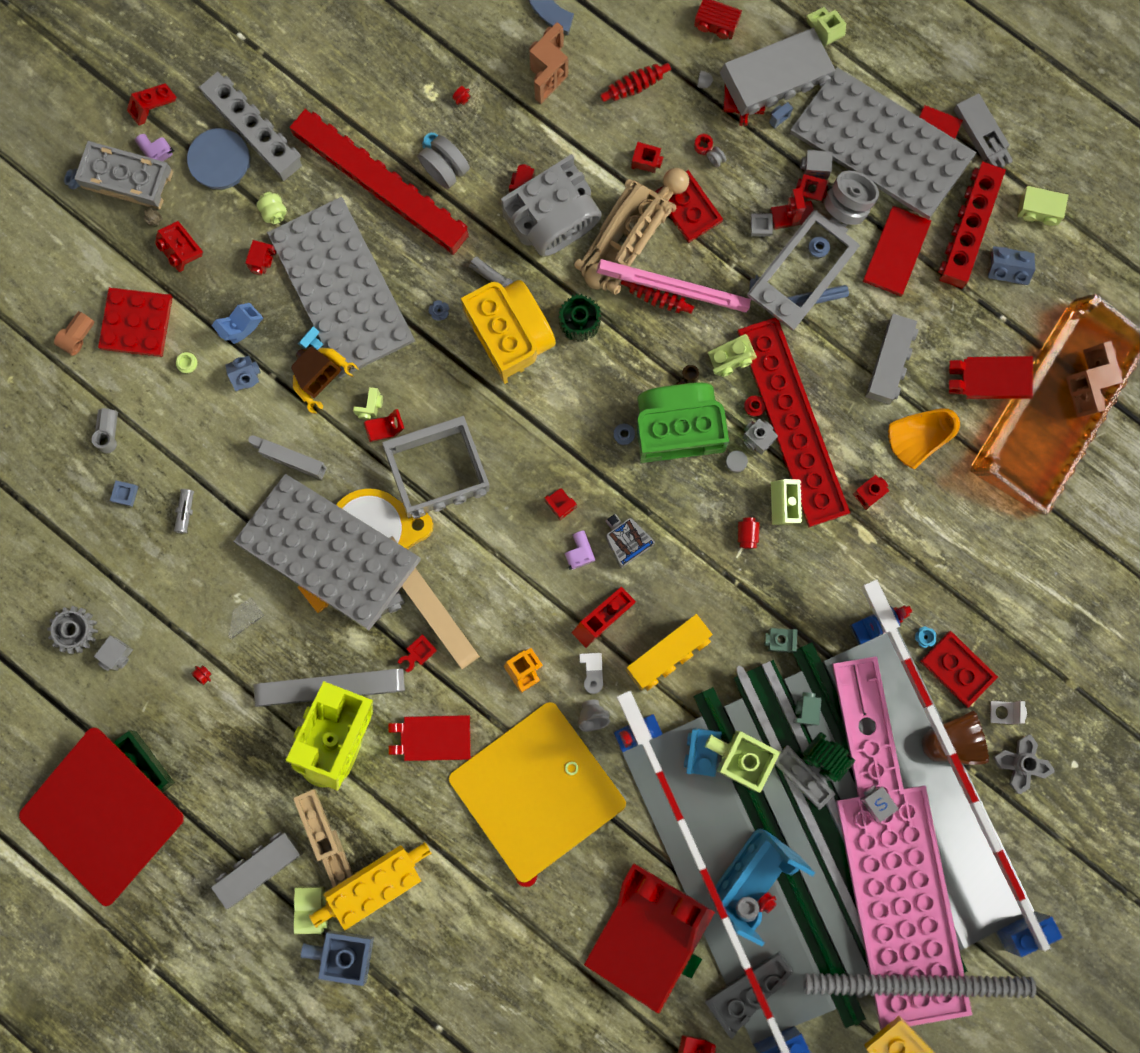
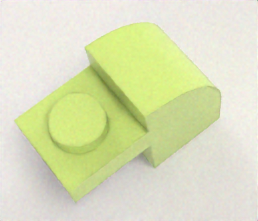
[806,7,846,46]

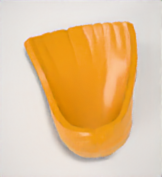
[888,408,960,469]

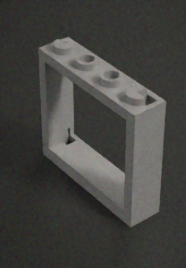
[382,416,490,519]

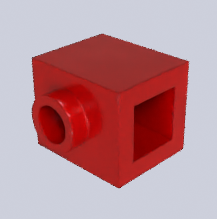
[853,474,890,510]

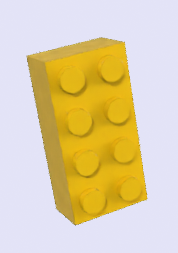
[625,614,713,691]

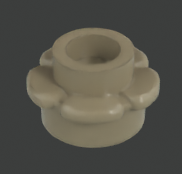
[143,207,163,226]

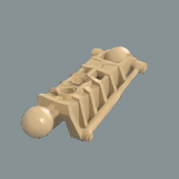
[574,167,689,295]

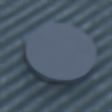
[187,128,250,190]

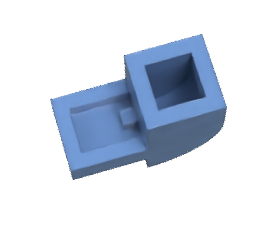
[211,303,263,344]

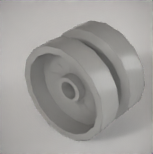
[417,135,470,190]
[824,170,879,225]

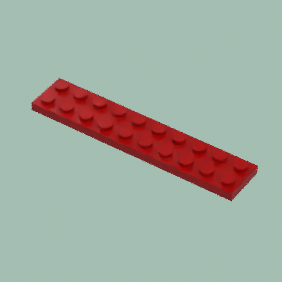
[737,318,850,528]

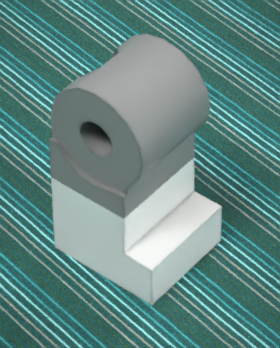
[580,653,603,694]

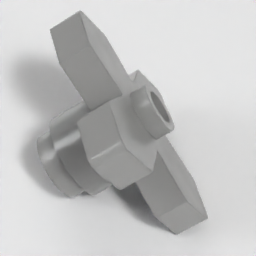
[993,735,1055,794]

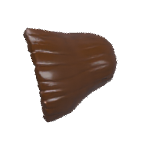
[922,711,989,765]

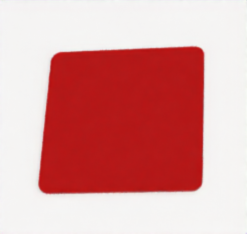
[19,727,184,906]

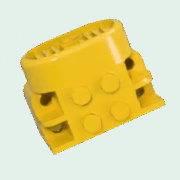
[461,280,556,385]

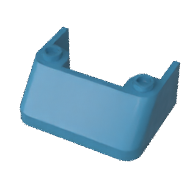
[711,829,815,946]

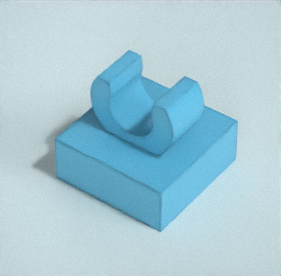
[297,327,323,350]

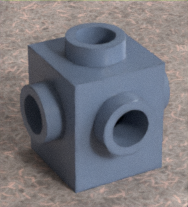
[226,356,261,391]

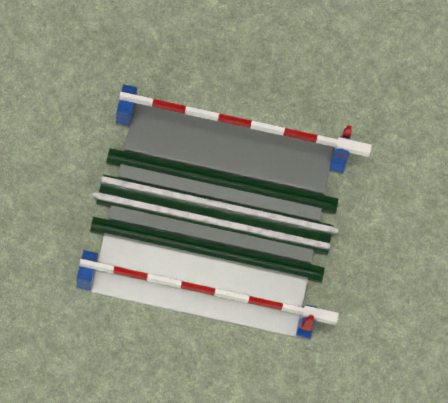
[613,580,1063,1053]

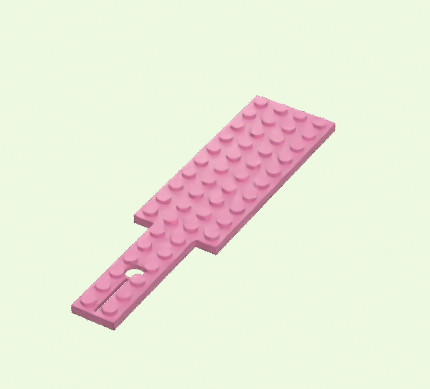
[832,656,972,1030]

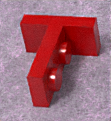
[770,188,814,230]

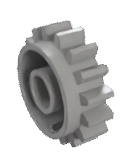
[47,606,98,654]

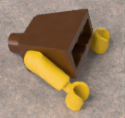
[291,347,359,413]

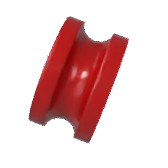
[694,134,713,155]

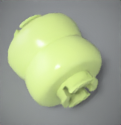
[257,192,287,224]

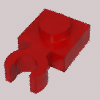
[398,634,438,673]

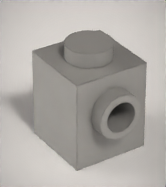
[94,635,133,671]

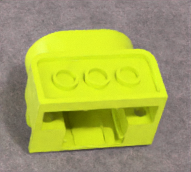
[286,681,373,791]

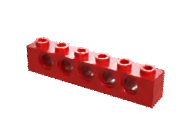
[938,161,1006,289]

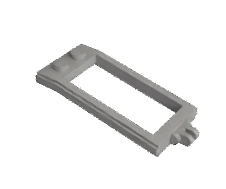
[747,210,860,331]

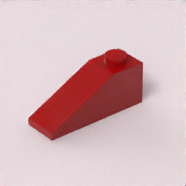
[571,586,636,648]

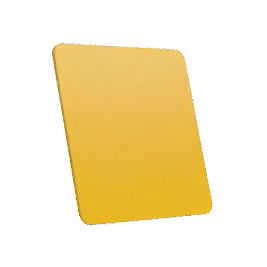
[449,702,626,882]

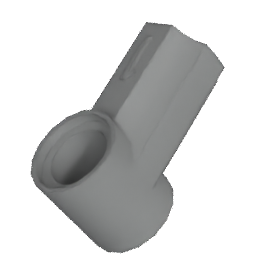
[92,408,118,454]

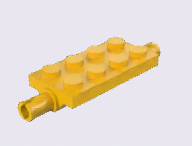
[308,842,432,931]

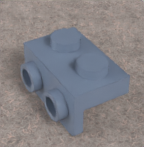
[988,246,1035,285]

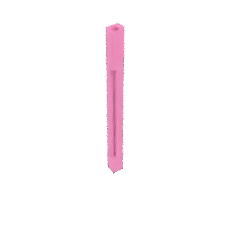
[597,259,751,312]

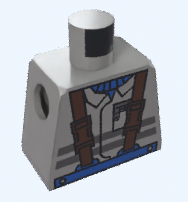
[606,514,655,568]

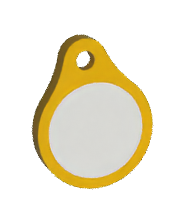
[336,488,434,549]

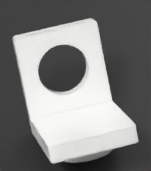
[990,701,1027,724]

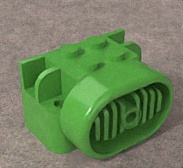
[637,382,729,463]

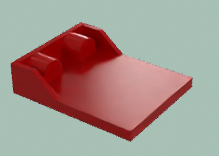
[584,863,715,1014]

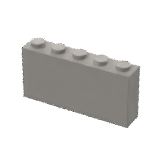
[720,28,836,116]

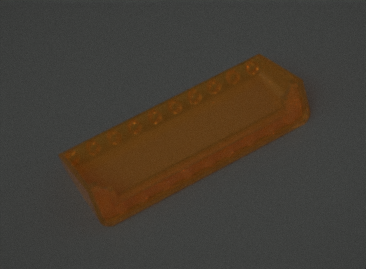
[970,294,1140,515]

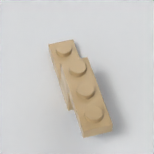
[293,789,353,887]

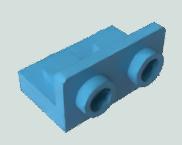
[684,728,722,777]

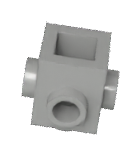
[743,419,778,455]

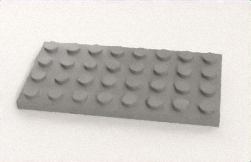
[790,67,976,220]
[267,197,416,378]
[233,474,421,631]

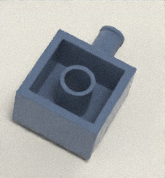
[301,930,374,986]

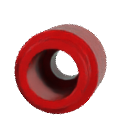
[738,517,760,549]

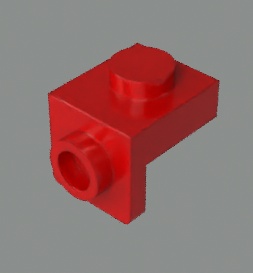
[678,1035,716,1053]

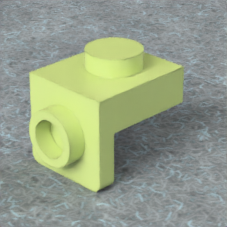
[353,387,383,420]

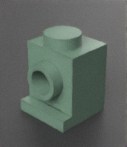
[764,628,798,653]
[794,692,822,726]

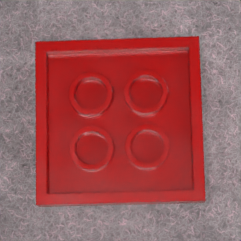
[98,287,173,357]

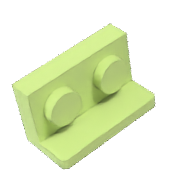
[708,334,757,377]

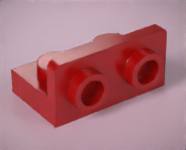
[155,221,203,272]

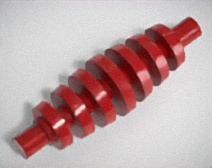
[600,63,671,102]
[620,280,695,314]

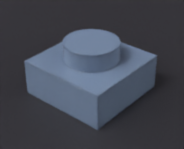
[769,102,793,129]
[110,480,138,507]

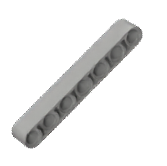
[253,669,405,707]

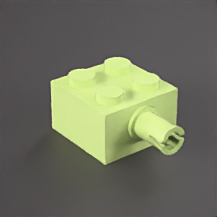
[705,731,780,793]

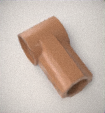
[54,311,95,356]

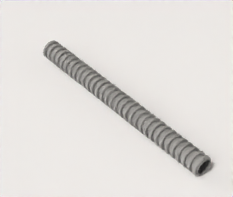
[803,973,1036,998]

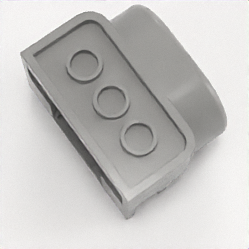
[501,154,602,256]

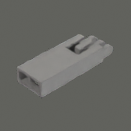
[954,94,1013,168]
[248,435,327,480]

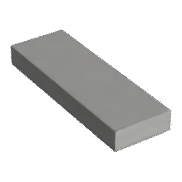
[775,745,835,810]

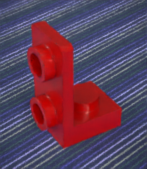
[127,84,177,126]

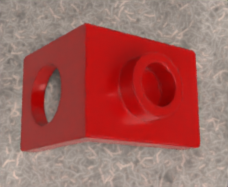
[363,409,404,442]

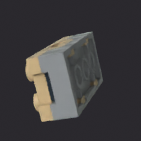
[74,141,173,210]

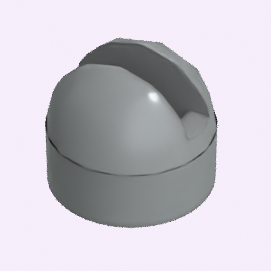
[697,71,713,88]

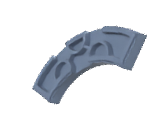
[528,0,574,35]

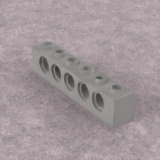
[199,71,302,181]

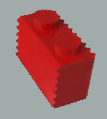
[694,0,742,40]

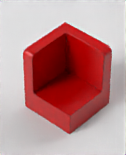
[544,488,577,521]

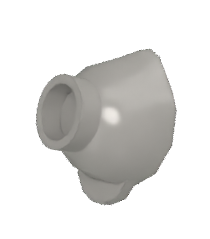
[578,700,610,732]

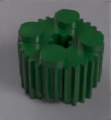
[559,294,601,342]
[802,732,856,783]

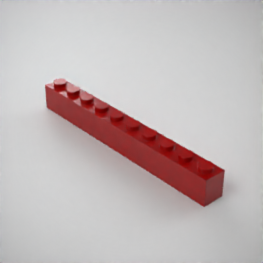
[290,109,469,255]

